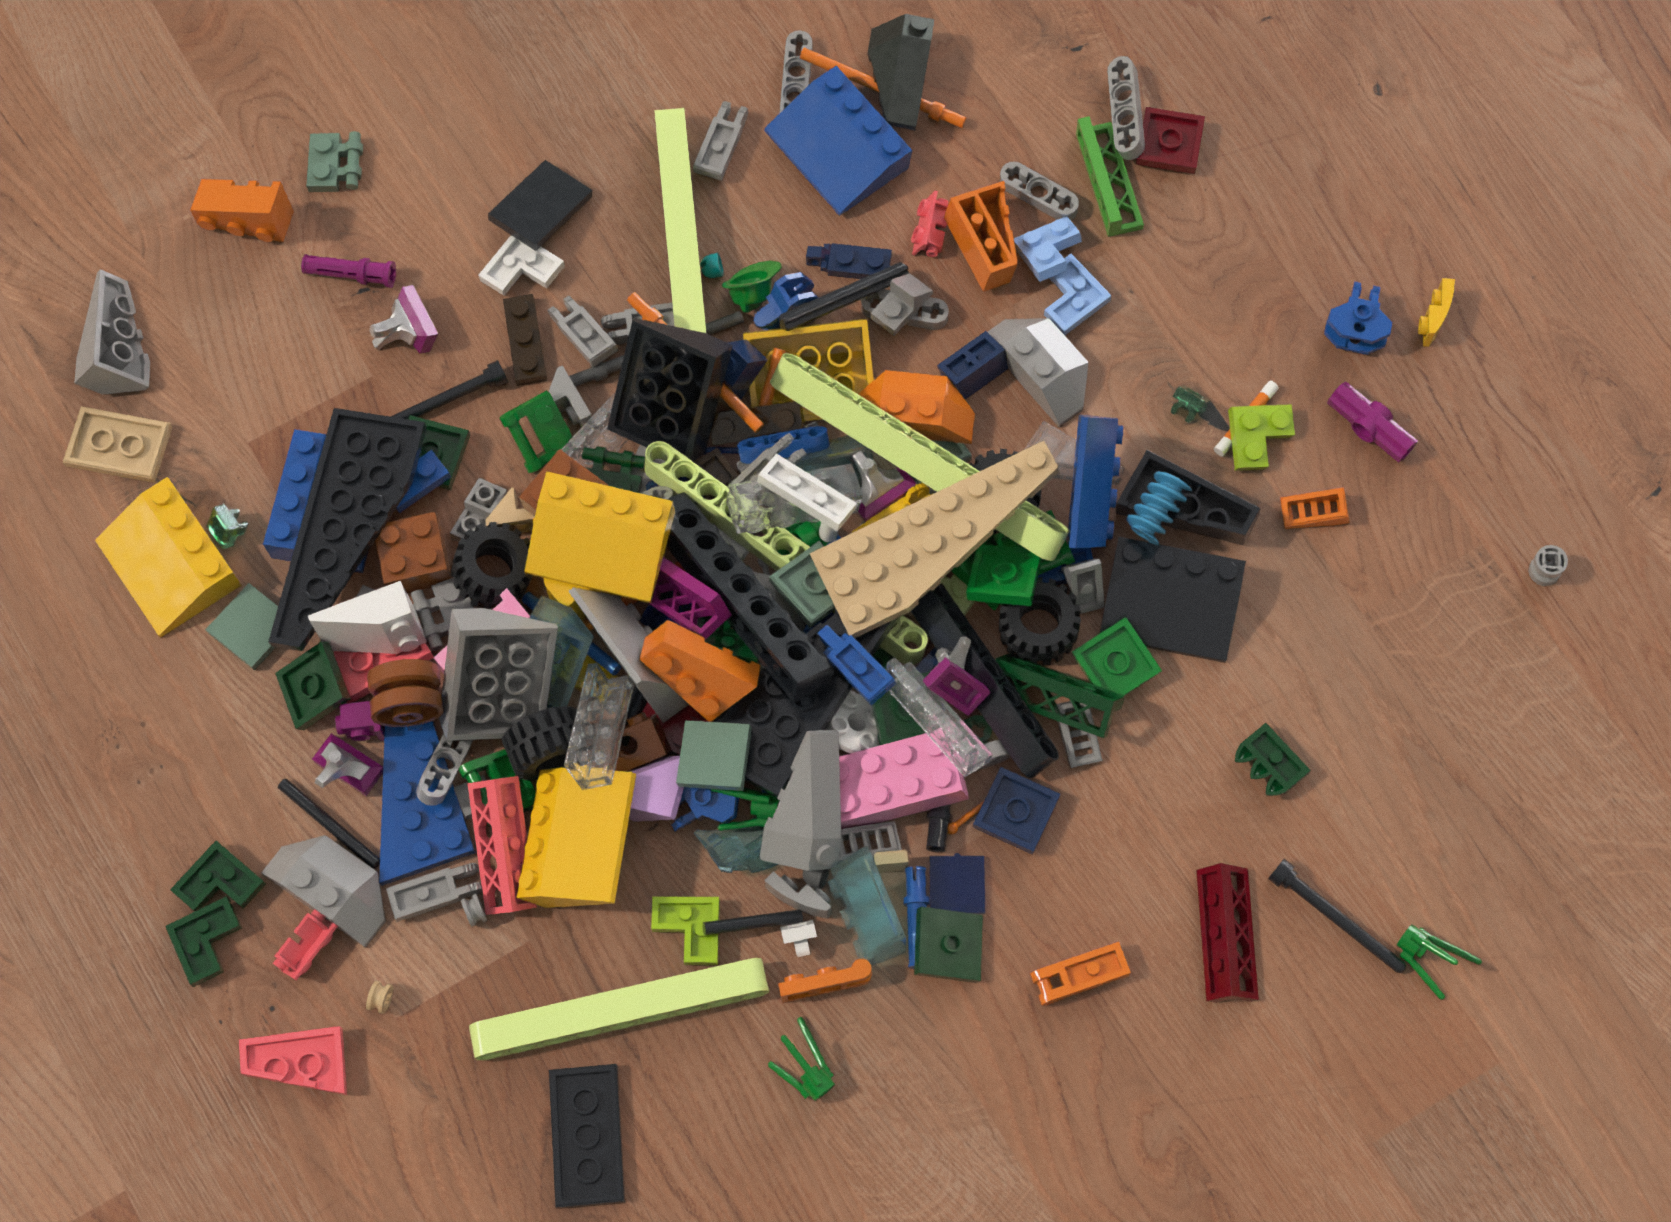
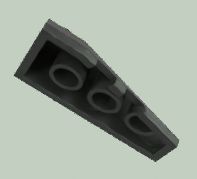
[867,14,935,131]

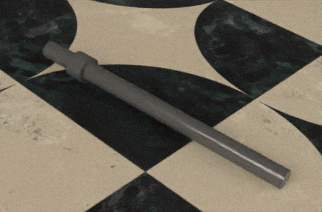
[569,311,744,387]

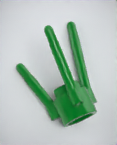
[711,787,780,831]
[1396,924,1482,1000]
[768,1017,836,1101]

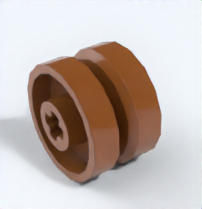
[367,659,444,727]

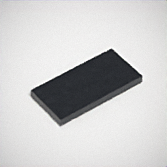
[549,1064,625,1209]

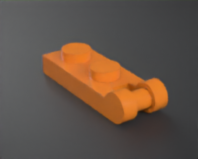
[1030,942,1131,1006]
[778,959,872,1003]

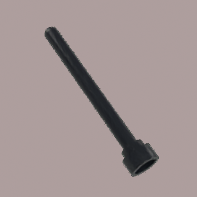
[390,360,508,419]
[1268,858,1406,973]

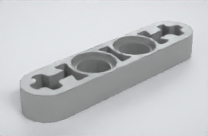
[779,30,813,114]
[1107,56,1145,160]

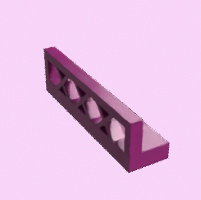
[649,557,732,640]

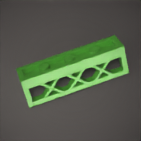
[1076,116,1144,237]

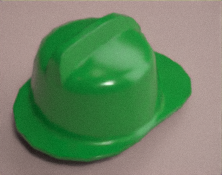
[722,260,782,313]

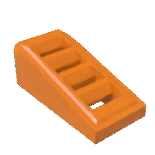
[1280,487,1350,529]

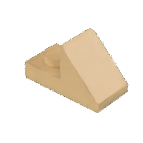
[485,488,535,532]

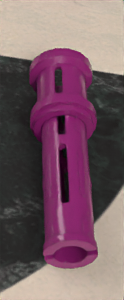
[301,254,396,288]

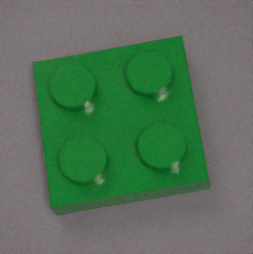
[966,544,1042,606]
[1071,617,1162,696]

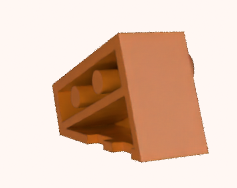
[190,179,294,242]
[944,181,1018,292]
[639,620,761,722]

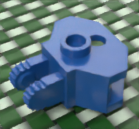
[753,272,819,330]
[1324,281,1392,355]
[671,787,740,831]

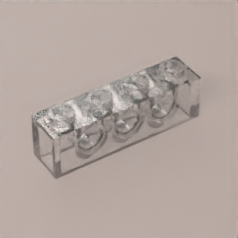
[726,464,863,534]

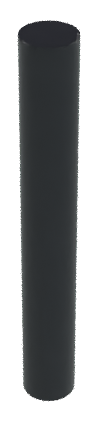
[703,909,803,935]

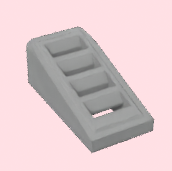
[1056,701,1102,768]
[837,821,902,868]

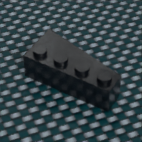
[1116,450,1260,545]

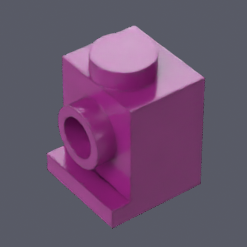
[335,701,385,741]

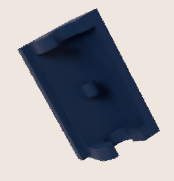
[937,331,1008,400]

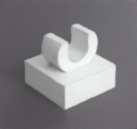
[780,920,817,957]

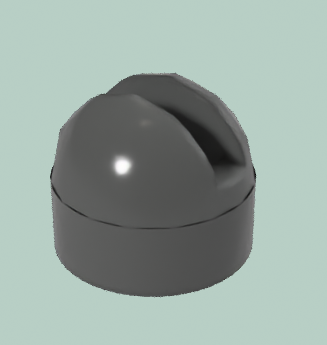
[803,869,830,890]

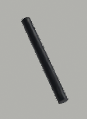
[278,778,380,869]

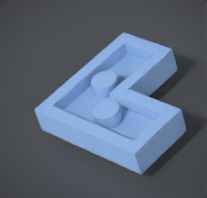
[1014,216,1082,282]
[1044,254,1111,335]

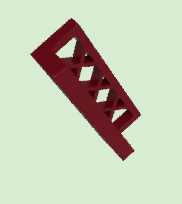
[1196,863,1259,1003]

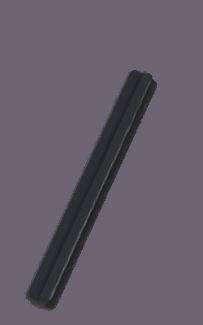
[778,262,909,331]

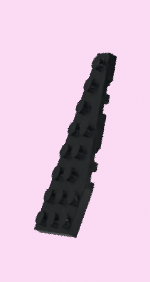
[268,408,427,651]
[714,610,898,798]

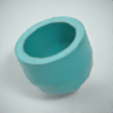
[700,252,724,278]

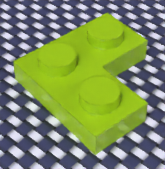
[1228,404,1295,471]
[651,896,720,965]

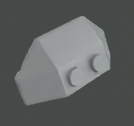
[988,318,1089,427]
[261,835,386,948]

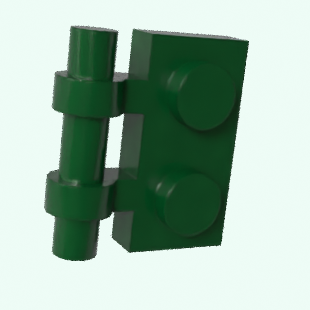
[582,446,645,493]

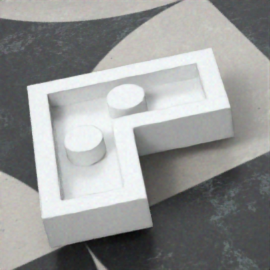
[478,235,565,296]

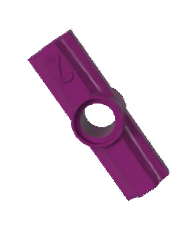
[1327,382,1418,463]

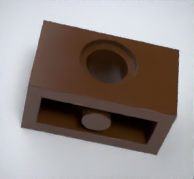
[591,712,671,772]

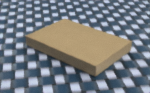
[63,406,172,483]

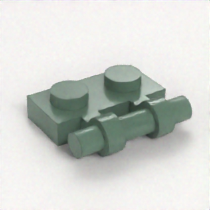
[306,131,363,192]

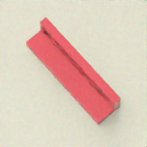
[467,776,537,915]

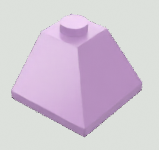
[626,756,684,822]

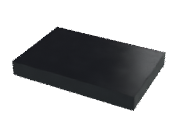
[488,160,593,251]

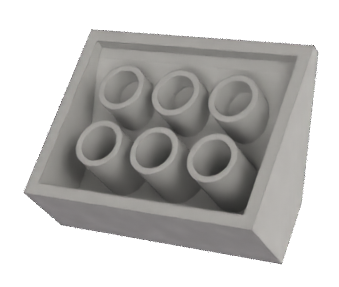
[569,587,689,723]
[439,608,558,741]

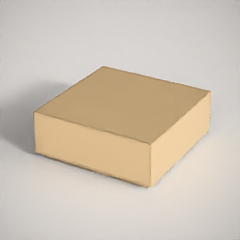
[874,850,908,873]

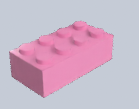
[839,727,969,829]

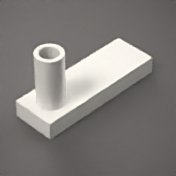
[757,454,857,542]

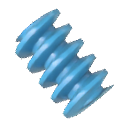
[1127,471,1192,545]

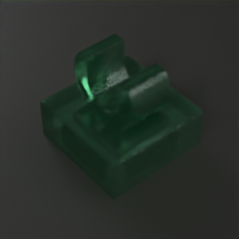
[1171,385,1210,423]
[206,504,249,549]

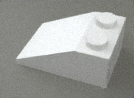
[308,581,427,654]

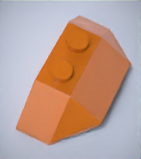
[858,370,975,444]

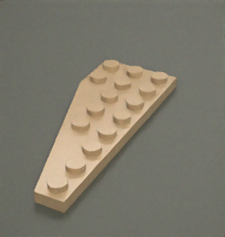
[810,441,1059,638]

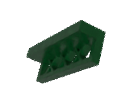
[996,654,1125,738]

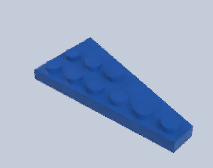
[379,721,476,886]

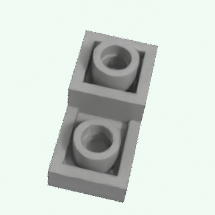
[450,478,507,542]
[764,871,832,919]

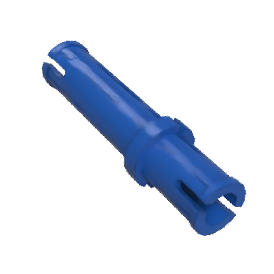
[903,866,930,969]

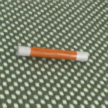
[1214,381,1279,457]

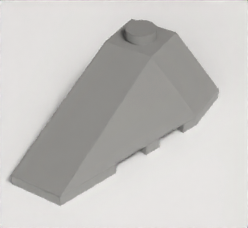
[74,269,150,395]
[760,730,841,871]

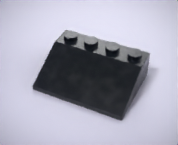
[607,318,733,462]
[1100,537,1246,663]

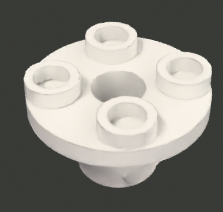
[826,691,880,753]

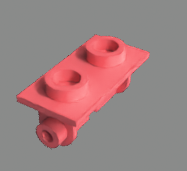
[911,190,948,257]
[273,909,338,981]

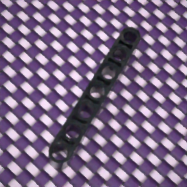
[911,583,1059,778]

